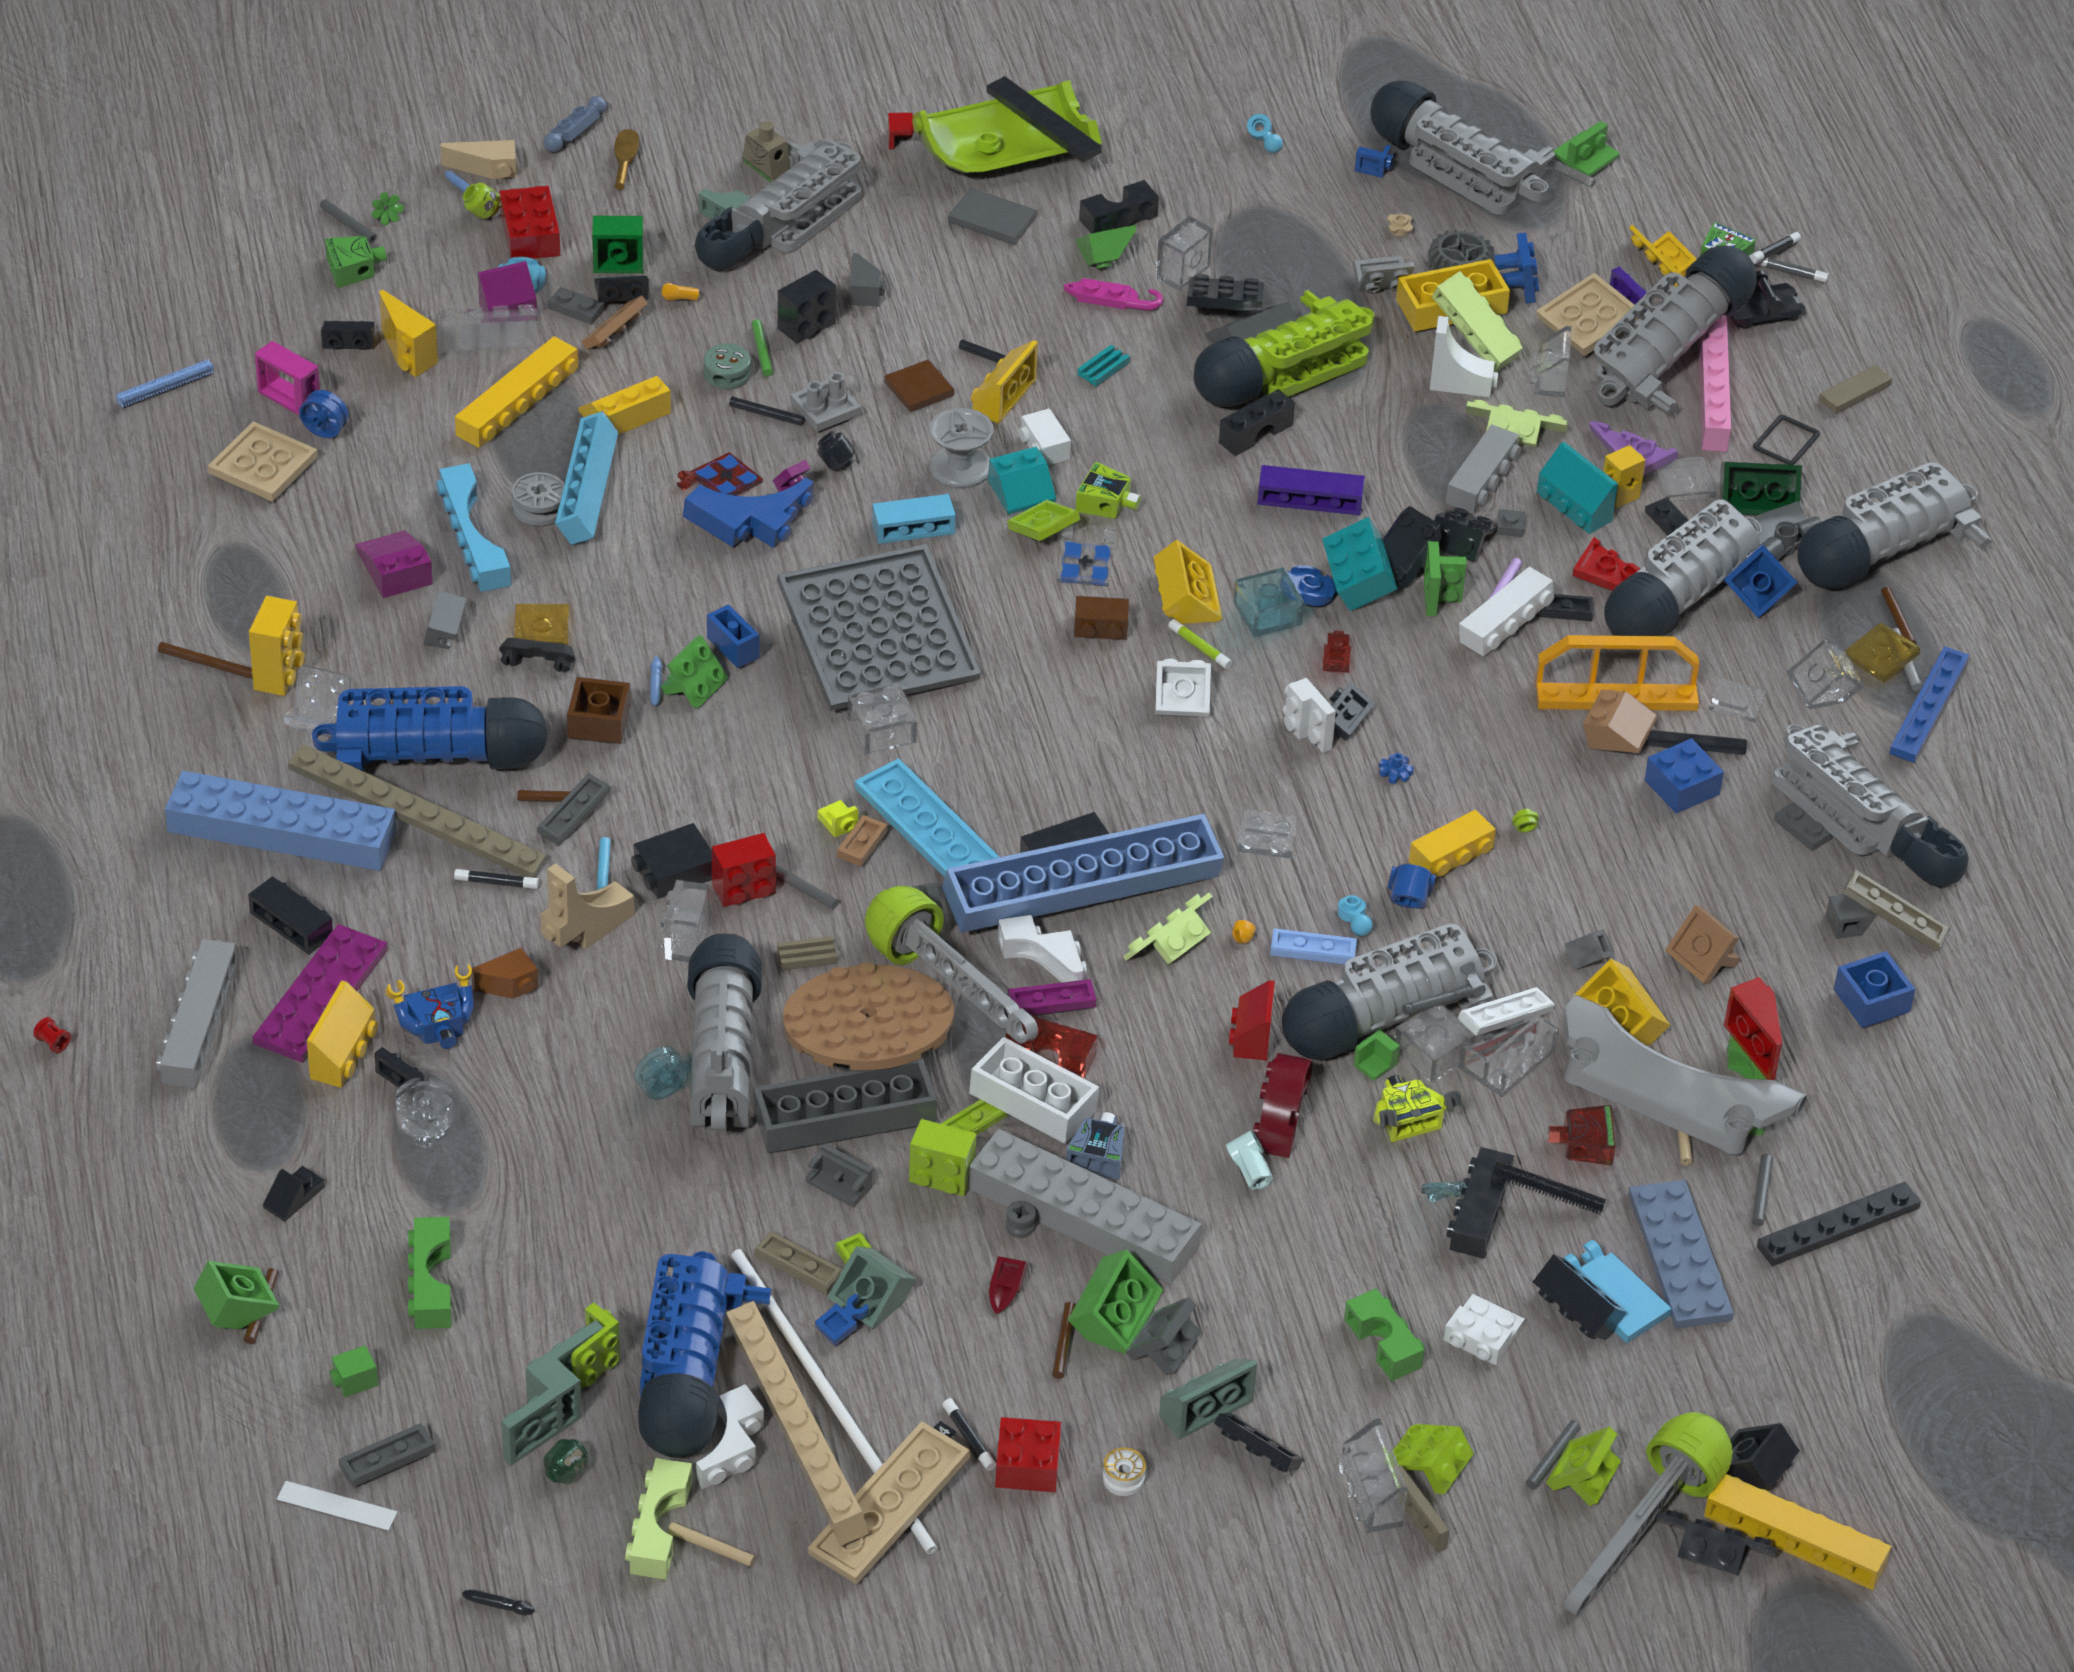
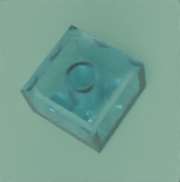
[1233,567,1305,637]

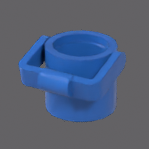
[1388,864,1436,909]

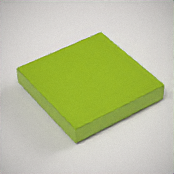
[1007,500,1080,541]

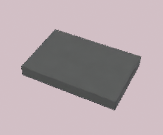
[948,187,1037,245]

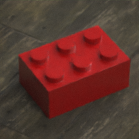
[499,185,560,259]

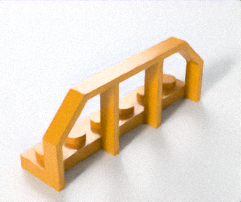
[1535,635,1699,711]

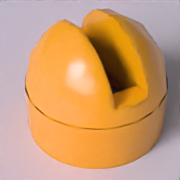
[1232,920,1256,944]

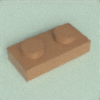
[837,815,887,867]

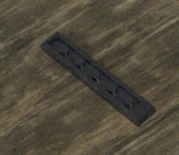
[986,76,1102,162]

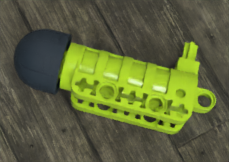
[1193,290,1374,407]

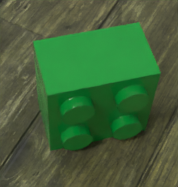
[592,215,644,274]

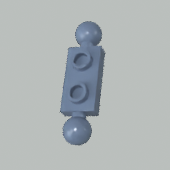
[543,96,607,152]

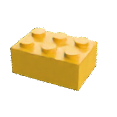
[249,595,305,696]

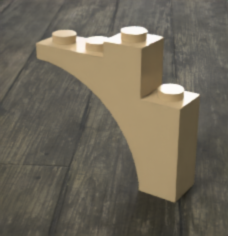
[540,863,635,949]

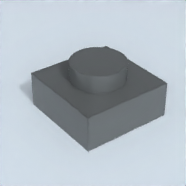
[1497,509,1525,537]

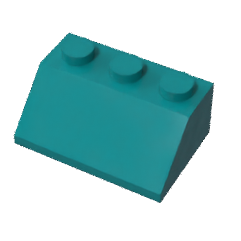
[1536,442,1618,534]

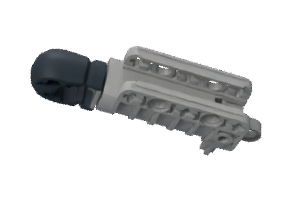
[694,139,862,270]
[1772,724,1969,887]

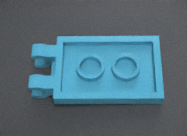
[1564,1240,1672,1343]

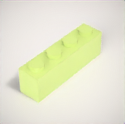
[1432,271,1523,372]

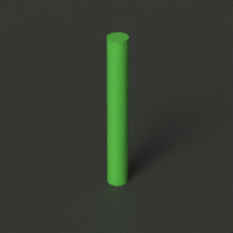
[751,319,773,377]

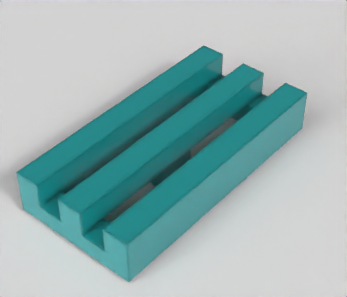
[1077,344,1130,386]

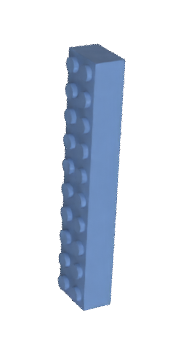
[942,813,1224,933]

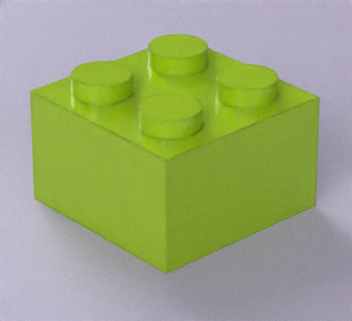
[909,1119,977,1196]

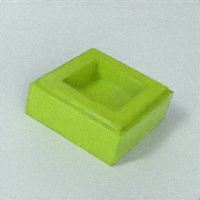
[835,1232,872,1265]

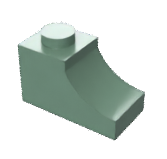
[699,189,751,220]

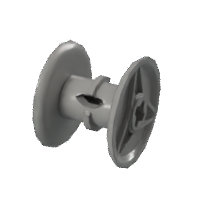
[929,408,993,487]

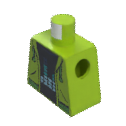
[1075,462,1141,519]

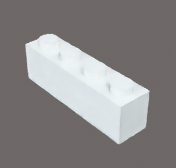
[1459,567,1554,657]

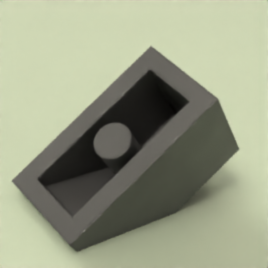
[849,253,886,307]

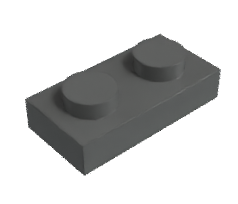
[548,287,604,325]
[1774,802,1832,851]

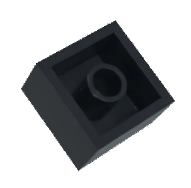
[777,269,836,344]

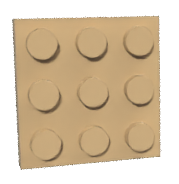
[1536,273,1643,356]
[208,421,318,502]

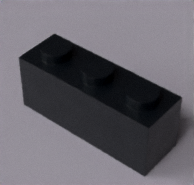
[1020,812,1110,853]
[248,876,333,955]
[1532,1254,1627,1340]

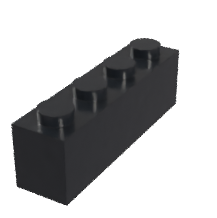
[1446,1147,1514,1259]

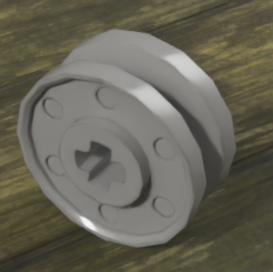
[512,472,565,526]

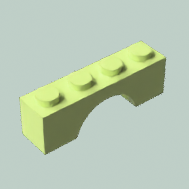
[625,1458,692,1580]

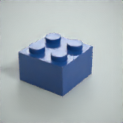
[1644,738,1724,814]
[1834,951,1915,1028]

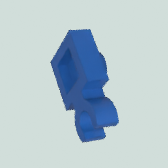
[815,1294,869,1346]

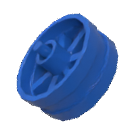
[299,390,349,438]

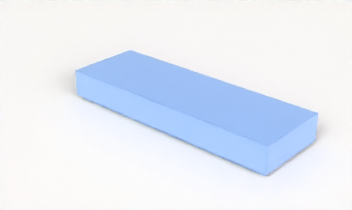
[1270,929,1357,964]

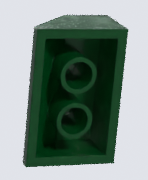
[1720,461,1802,515]

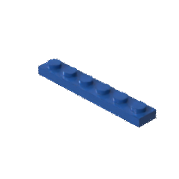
[1889,646,1969,763]

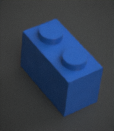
[707,604,759,668]

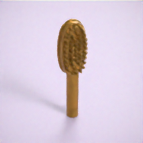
[614,129,639,190]

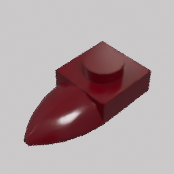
[989,1256,1028,1314]

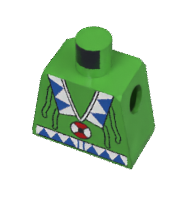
[1700,222,1756,256]

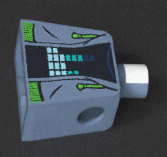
[1066,1112,1125,1180]

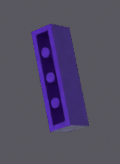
[1257,465,1365,516]

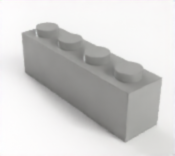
[1446,424,1521,514]

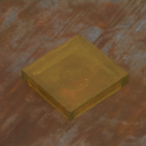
[514,604,569,645]
[1844,622,1920,683]

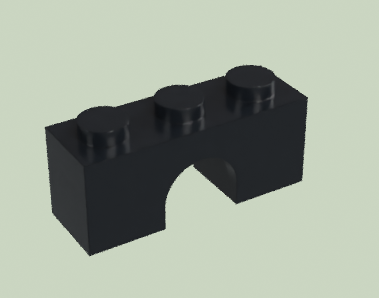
[1079,180,1159,234]
[1218,389,1295,456]

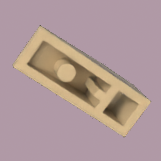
[440,140,516,179]

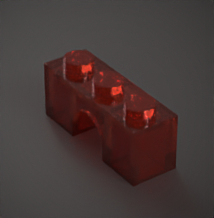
[1005,1015,1098,1078]

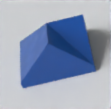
[1723,544,1797,618]

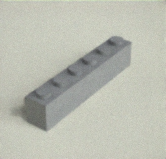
[156,939,237,1088]

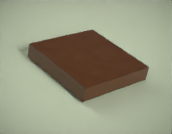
[884,359,954,412]

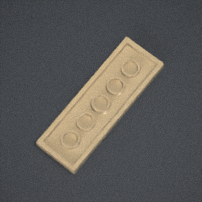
[807,1421,971,1585]

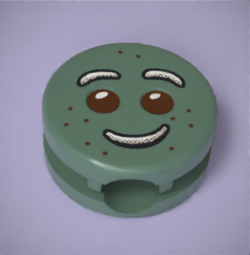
[703,343,751,389]

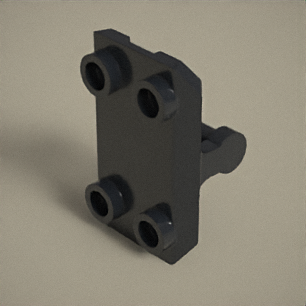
[1731,270,1806,329]
[1383,506,1441,589]

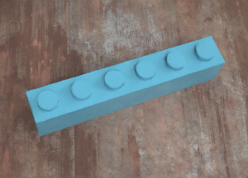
[555,411,618,545]

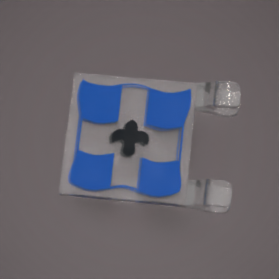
[1057,524,1115,587]

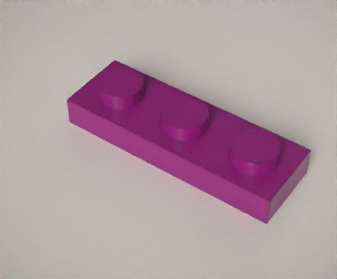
[1008,979,1097,1015]

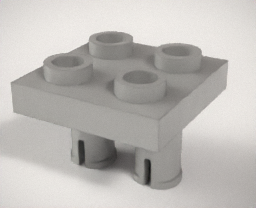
[790,372,861,432]

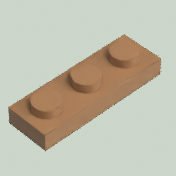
[581,296,648,349]

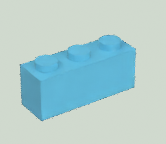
[872,494,956,544]

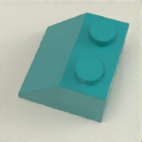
[988,446,1056,515]

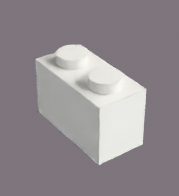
[1019,408,1071,466]

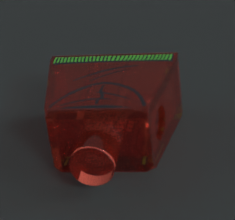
[1548,1105,1616,1166]

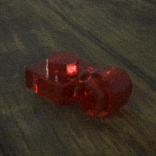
[1323,630,1351,673]

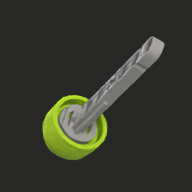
[865,886,1038,1043]
[1563,1412,1732,1617]

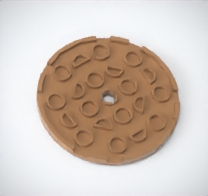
[783,962,954,1070]

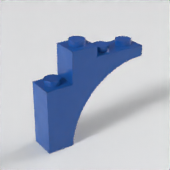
[682,477,814,548]

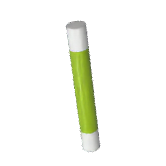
[1168,619,1233,669]

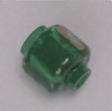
[543,1439,588,1484]

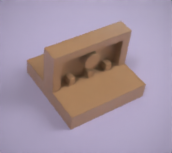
[1665,905,1740,984]

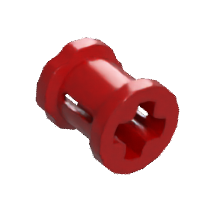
[33,1017,72,1054]

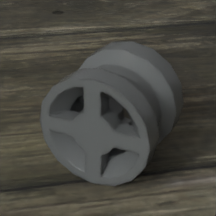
[1006,1201,1036,1238]

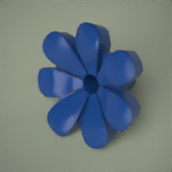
[1379,753,1414,784]

